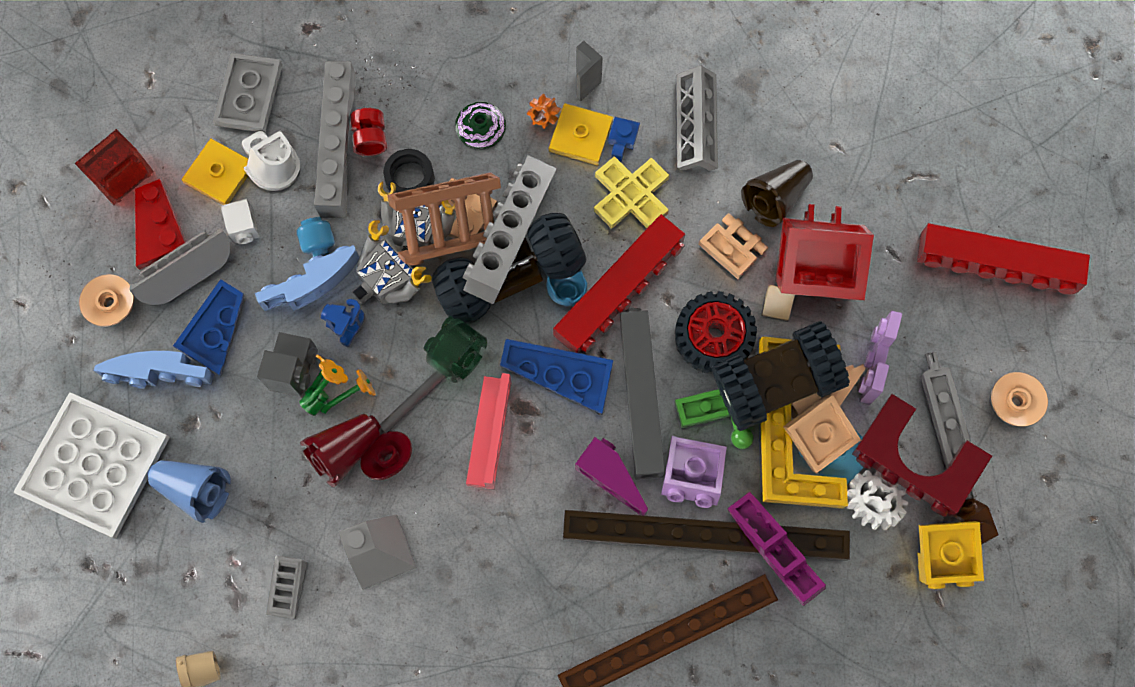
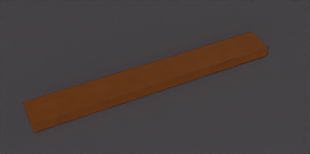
[558,574,778,687]

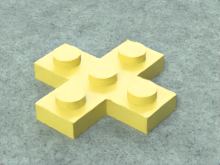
[594,156,670,229]

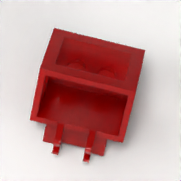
[775,204,874,301]

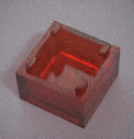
[75,129,154,205]

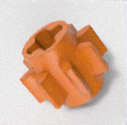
[527,94,561,129]

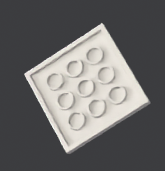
[13,392,170,539]

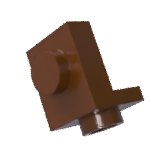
[953,498,999,545]

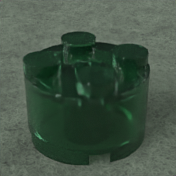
[423,316,487,383]

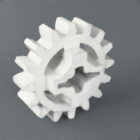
[847,470,908,531]

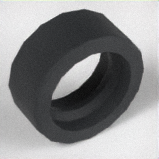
[383,148,435,193]

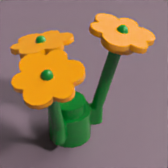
[299,354,376,416]

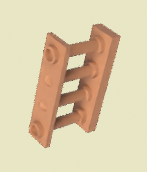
[387,172,501,266]

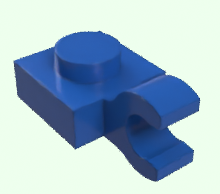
[608,117,640,162]

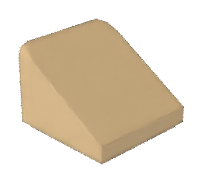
[761,285,795,321]

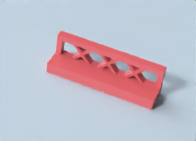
[466,373,512,489]

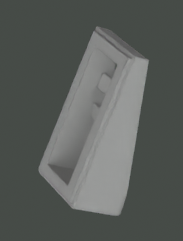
[266,556,307,619]

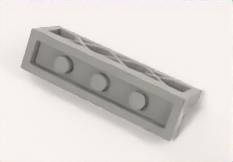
[676,65,718,171]

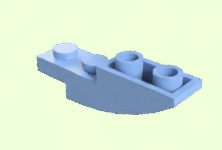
[255,245,359,311]
[94,351,214,389]

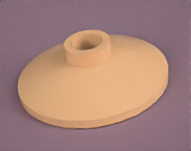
[79,274,134,327]
[991,372,1048,427]

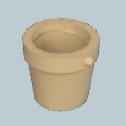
[176,651,221,687]

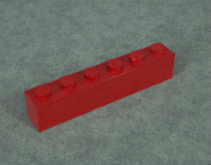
[553,214,685,354]
[917,223,1090,295]

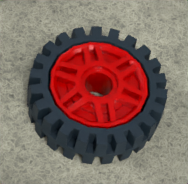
[675,291,757,374]

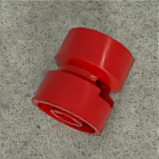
[350,108,387,156]

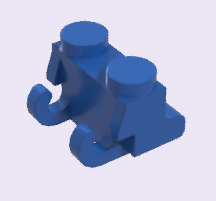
[321,299,365,347]

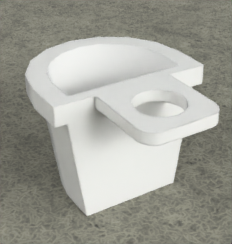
[242,131,300,191]

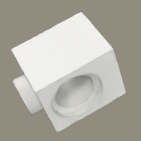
[221,199,260,244]

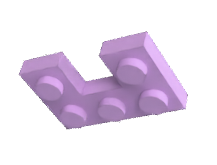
[858,311,902,405]

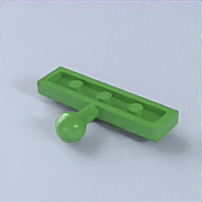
[674,389,754,449]

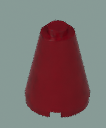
[300,414,381,487]

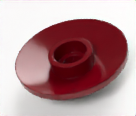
[360,431,412,480]

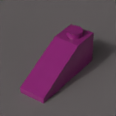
[575,437,648,516]

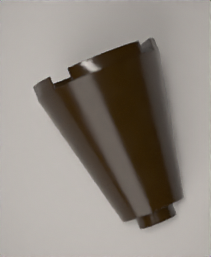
[741,160,813,227]

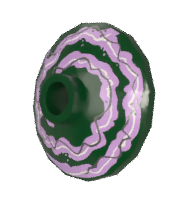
[455,102,506,149]

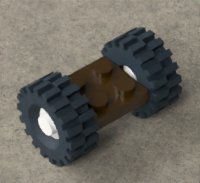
[712,321,850,431]

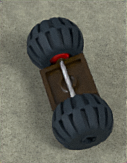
[432,213,586,324]

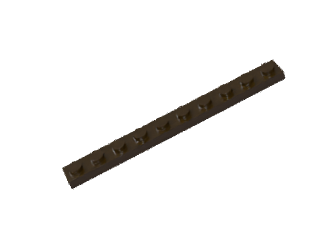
[563,510,850,561]

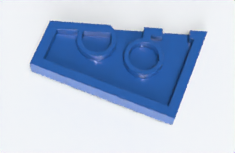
[173,279,245,377]

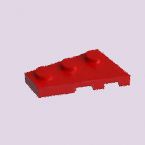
[135,179,186,270]

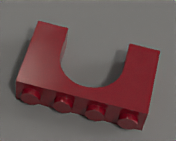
[852,394,992,517]

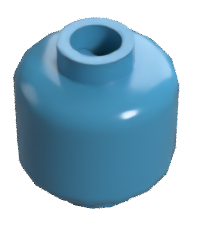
[296,217,335,257]

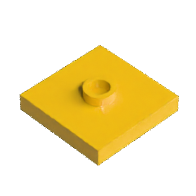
[549,103,613,166]
[181,138,248,205]

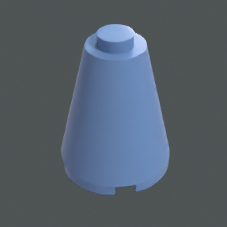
[148,460,231,523]

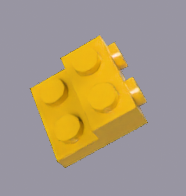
[917,521,984,589]

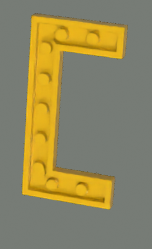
[759,336,848,508]

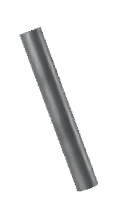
[380,369,446,433]

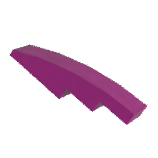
[727,492,826,606]

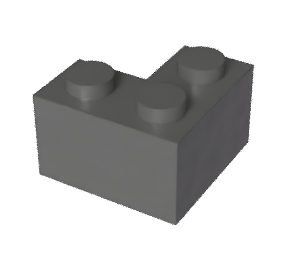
[257,332,318,398]

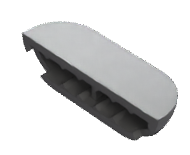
[129,229,230,305]

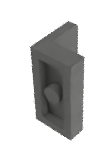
[576,41,603,101]

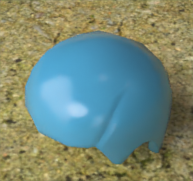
[546,271,588,307]

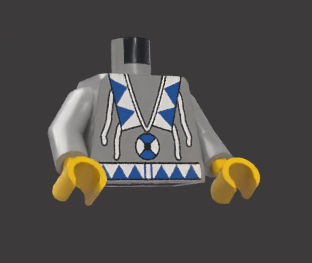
[378,181,455,251]
[352,220,432,304]

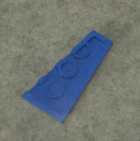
[500,339,613,415]

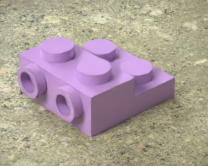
[661,436,727,508]

